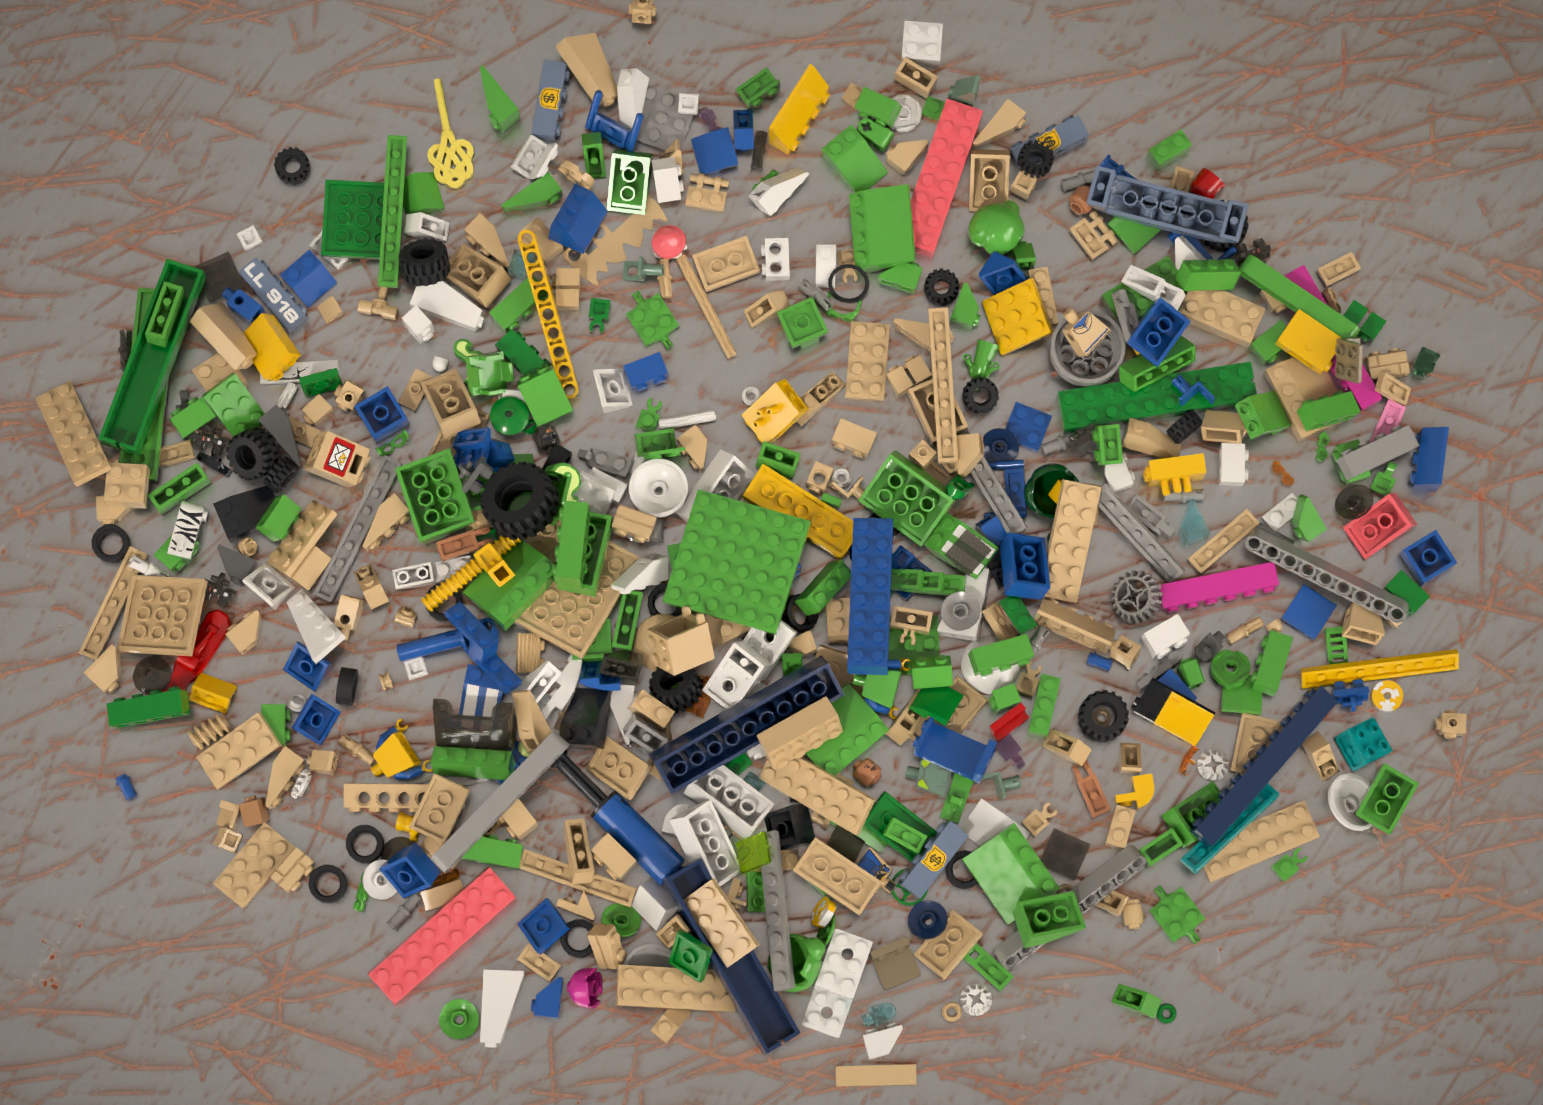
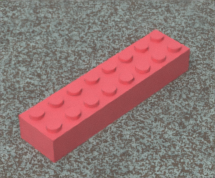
[911,99,983,259]
[367,866,516,1005]

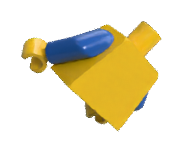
[371,719,433,780]

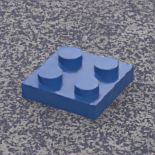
[1005,402,1052,453]
[517,898,570,955]

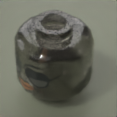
[532,424,561,454]

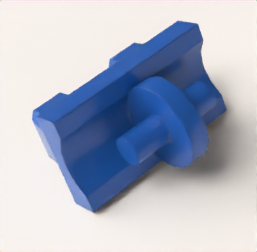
[1332,679,1370,712]

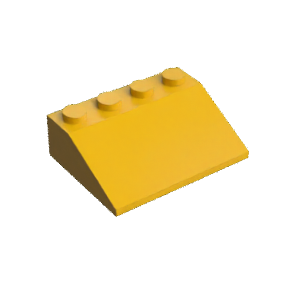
[769,64,830,155]

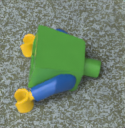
[853,658,910,719]

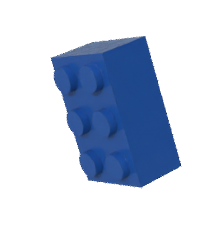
[1000,532,1050,600]

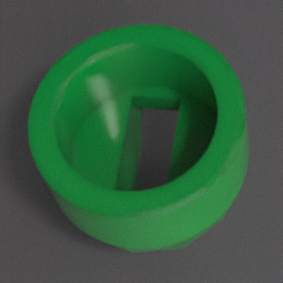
[523,419,538,436]

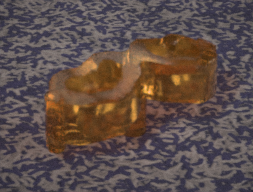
[1272,460,1294,486]
[1178,746,1200,776]
[432,869,460,886]

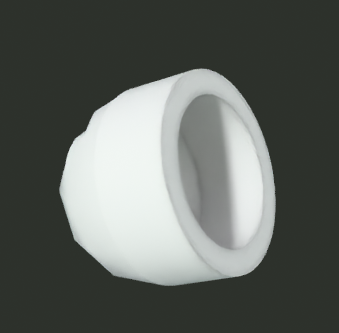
[432,356,449,372]

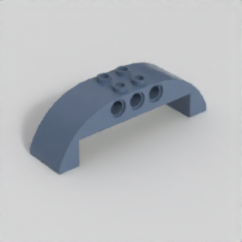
[1086,166,1249,243]

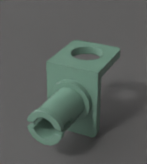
[623,256,664,282]
[981,771,1022,801]

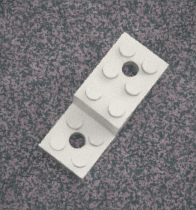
[702,620,797,709]
[801,928,873,1039]

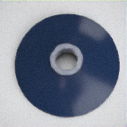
[983,428,1019,462]
[908,900,948,939]

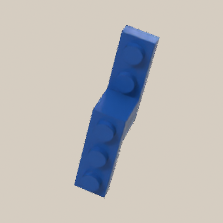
[444,602,522,695]

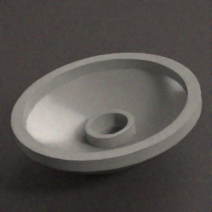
[623,944,675,968]

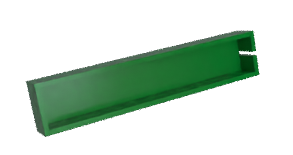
[98,259,206,456]
[1056,361,1257,434]

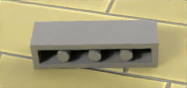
[1336,425,1419,481]

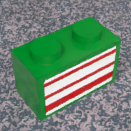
[999,596,1037,636]

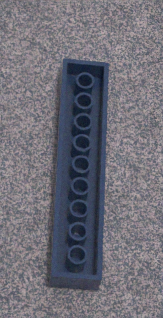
[649,655,845,794]

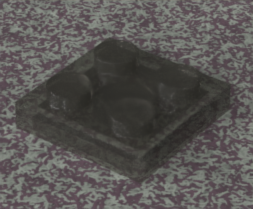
[194,251,245,303]
[1040,828,1091,881]

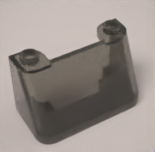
[433,699,517,753]

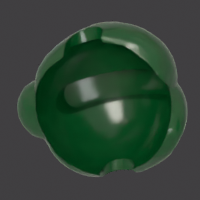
[1024,463,1079,519]

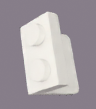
[510,134,559,180]

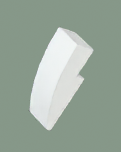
[1122,265,1186,311]

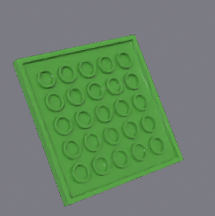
[663,489,811,635]

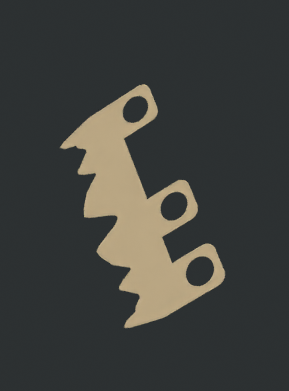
[562,194,667,286]

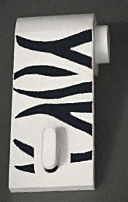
[167,501,209,559]

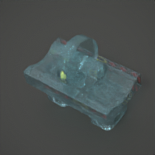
[861,1002,896,1027]

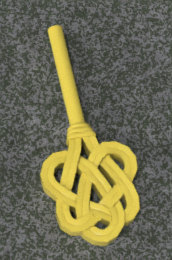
[427,78,474,189]

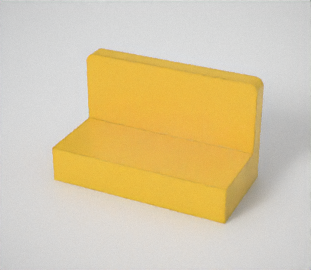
[189,673,237,714]

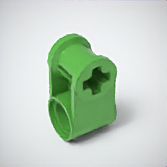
[856,118,894,152]

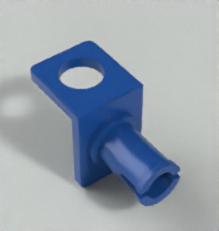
[1172,374,1214,406]

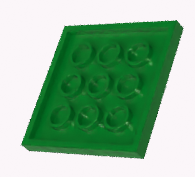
[321,179,384,260]

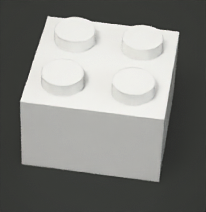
[901,21,943,67]
[1140,614,1190,660]

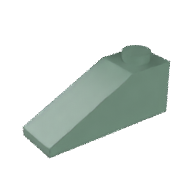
[948,75,981,107]

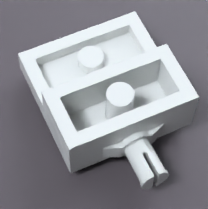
[573,471,617,515]

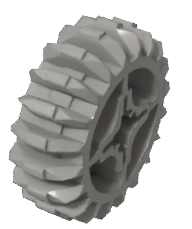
[1110,570,1163,624]

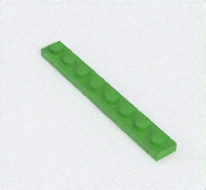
[378,135,407,288]

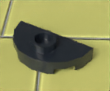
[196,452,233,478]

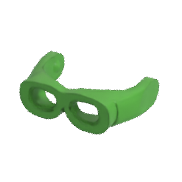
[825,291,862,322]
[375,429,409,456]

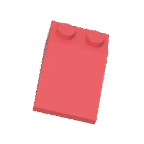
[1343,493,1418,560]

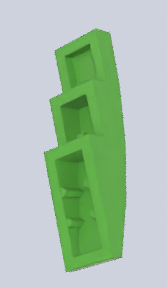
[891,569,966,596]

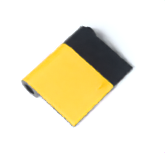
[1131,677,1216,746]

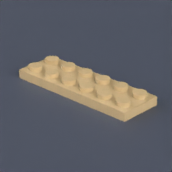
[35,381,112,487]
[1044,479,1102,603]
[759,757,875,835]
[1203,801,1320,883]
[616,964,735,1012]

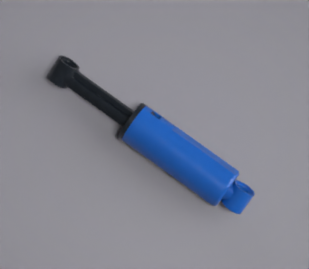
[550,749,685,885]

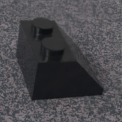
[764,804,815,850]

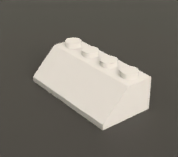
[676,449,755,522]
[684,765,775,841]
[669,799,743,886]

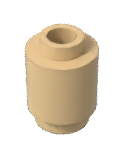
[1122,899,1144,929]

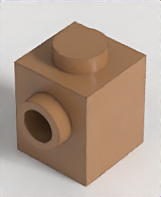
[239,795,270,827]

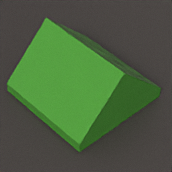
[403,172,445,214]

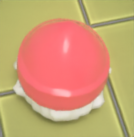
[651,225,687,259]

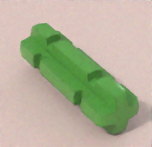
[353,872,368,912]

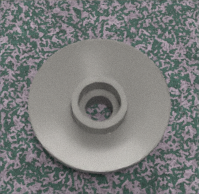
[941,592,980,631]

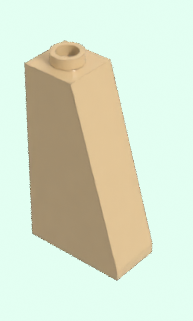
[556,33,618,107]
[190,302,257,371]

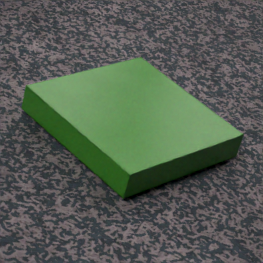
[1221,675,1262,715]

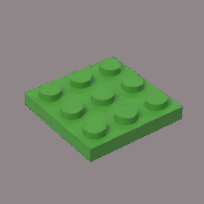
[888,615,940,676]

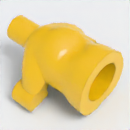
[395,812,419,842]

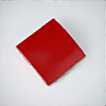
[989,702,1030,743]

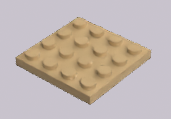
[117,575,208,656]

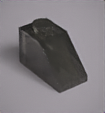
[599,650,643,682]

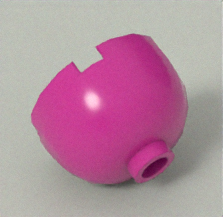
[567,968,603,1008]

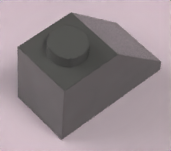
[217,544,257,585]

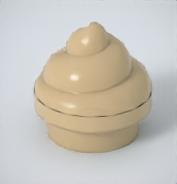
[237,537,257,557]

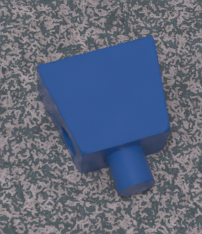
[222,287,266,326]

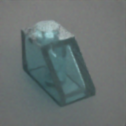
[1178,499,1211,547]

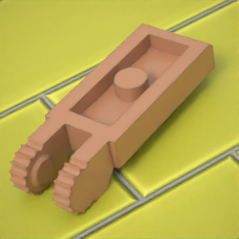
[436,527,494,562]
[1071,760,1111,819]

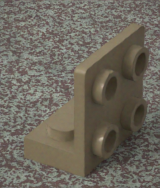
[1335,337,1363,383]
[869,937,921,990]

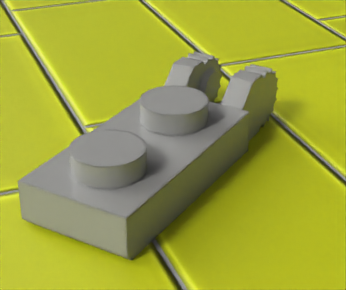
[1136,650,1183,693]

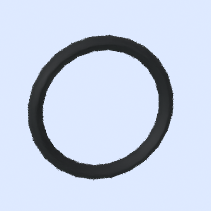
[828,264,869,303]

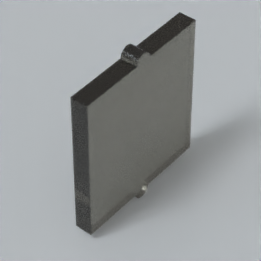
[945,529,991,576]
[826,825,865,863]

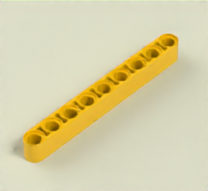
[518,230,580,398]

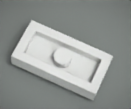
[1261,493,1297,531]

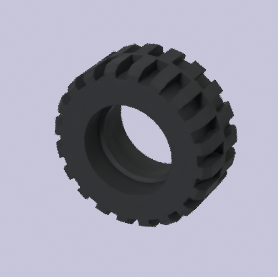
[480,462,560,540]

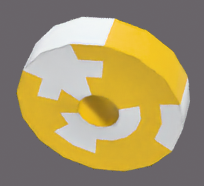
[1371,680,1403,712]
[811,896,836,929]

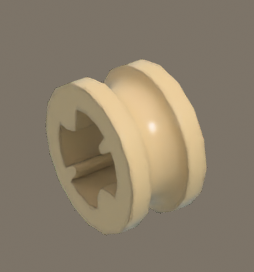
[378,671,394,691]

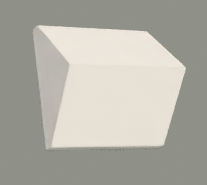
[593,369,633,414]
[243,563,295,611]
[631,880,680,932]

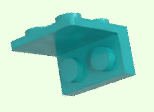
[1334,717,1393,772]

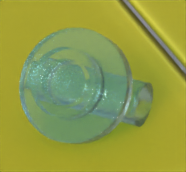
[743,771,766,792]

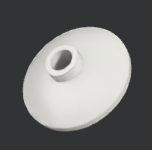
[362,860,397,900]

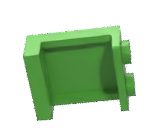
[517,365,573,427]
[1235,391,1291,439]

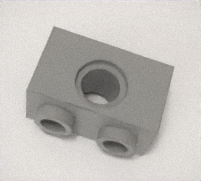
[623,713,668,752]

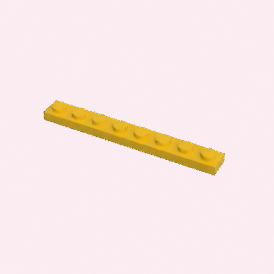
[1300,649,1459,689]

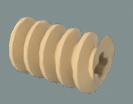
[186,711,232,750]

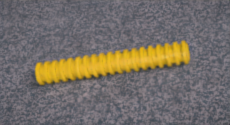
[421,536,521,612]

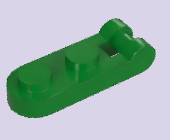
[946,475,975,500]

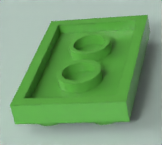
[202,372,265,436]

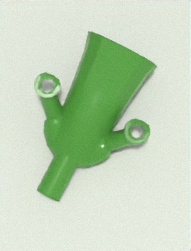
[963,339,1000,392]

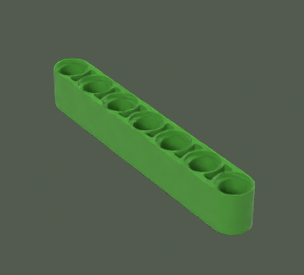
[1239,254,1360,338]

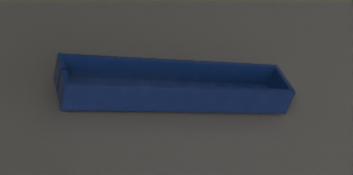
[662,858,801,1054]

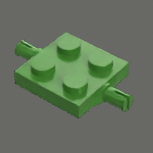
[626,291,680,350]
[1149,885,1205,945]

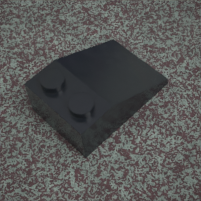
[213,485,275,543]
[559,688,612,749]

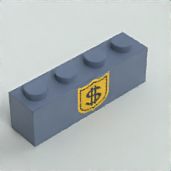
[531,60,570,142]
[1009,115,1089,172]
[898,821,969,899]

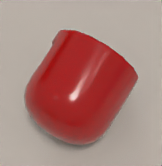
[1190,168,1226,199]

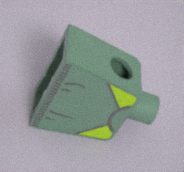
[906,759,951,799]

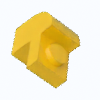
[473,542,515,588]
[1114,774,1154,810]

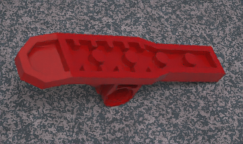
[161,609,231,692]

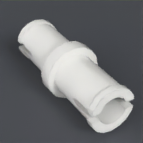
[128,555,169,577]

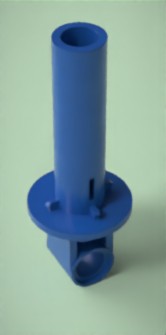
[397,618,500,662]

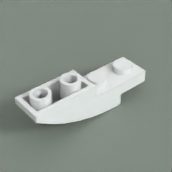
[392,555,472,590]
[540,654,583,722]

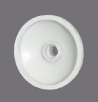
[629,459,688,518]
[961,635,1020,695]
[1328,773,1373,831]

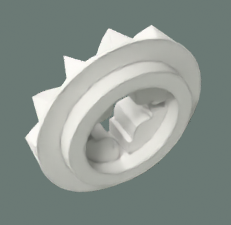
[1197,749,1229,781]
[291,769,312,799]
[960,983,992,1016]

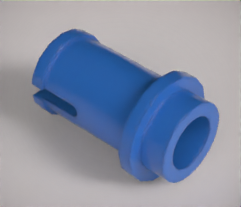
[1086,651,1113,671]
[115,773,137,800]

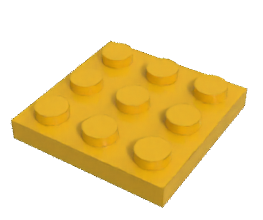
[982,278,1054,355]

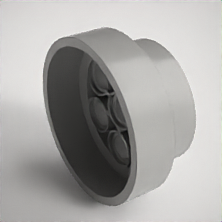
[1050,310,1125,387]

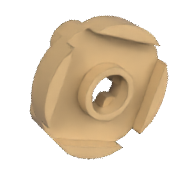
[557,160,595,190]

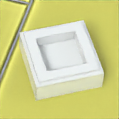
[678,93,699,115]
[236,225,263,252]
[403,656,428,681]

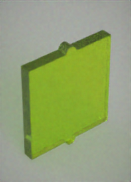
[736,831,771,874]

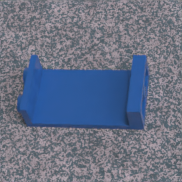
[913,716,997,783]

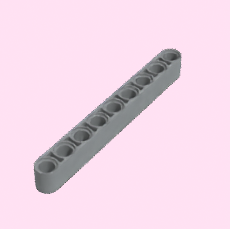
[1245,528,1409,623]
[430,731,570,873]
[994,845,1146,969]

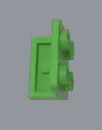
[634,428,685,460]

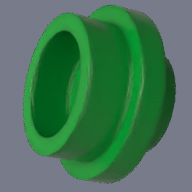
[1156,1003,1177,1023]

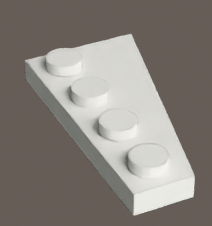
[287,589,346,664]

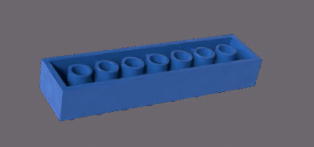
[847,518,893,675]

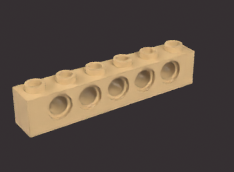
[344,783,465,812]

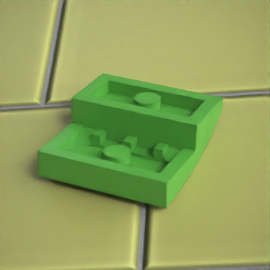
[1107,216,1161,254]

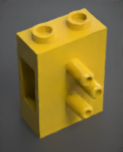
[1275,309,1341,375]
[244,313,301,381]
[741,379,809,443]
[1143,453,1207,496]

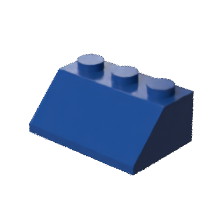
[548,184,607,254]
[1409,427,1449,492]

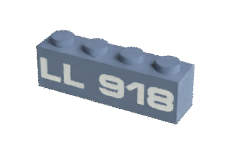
[238,257,307,334]

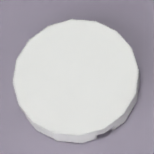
[887,95,922,133]

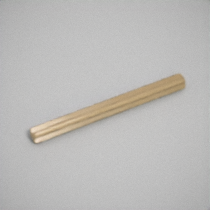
[676,254,736,359]

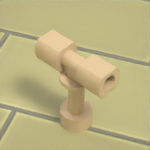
[357,287,399,321]

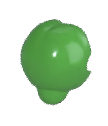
[968,200,1025,255]
[767,934,825,992]

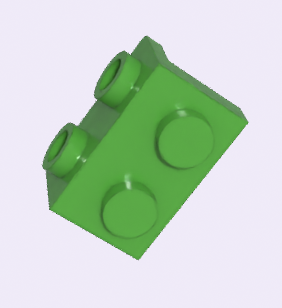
[736,67,780,109]
[1092,424,1123,466]

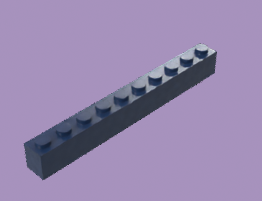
[1189,686,1338,847]

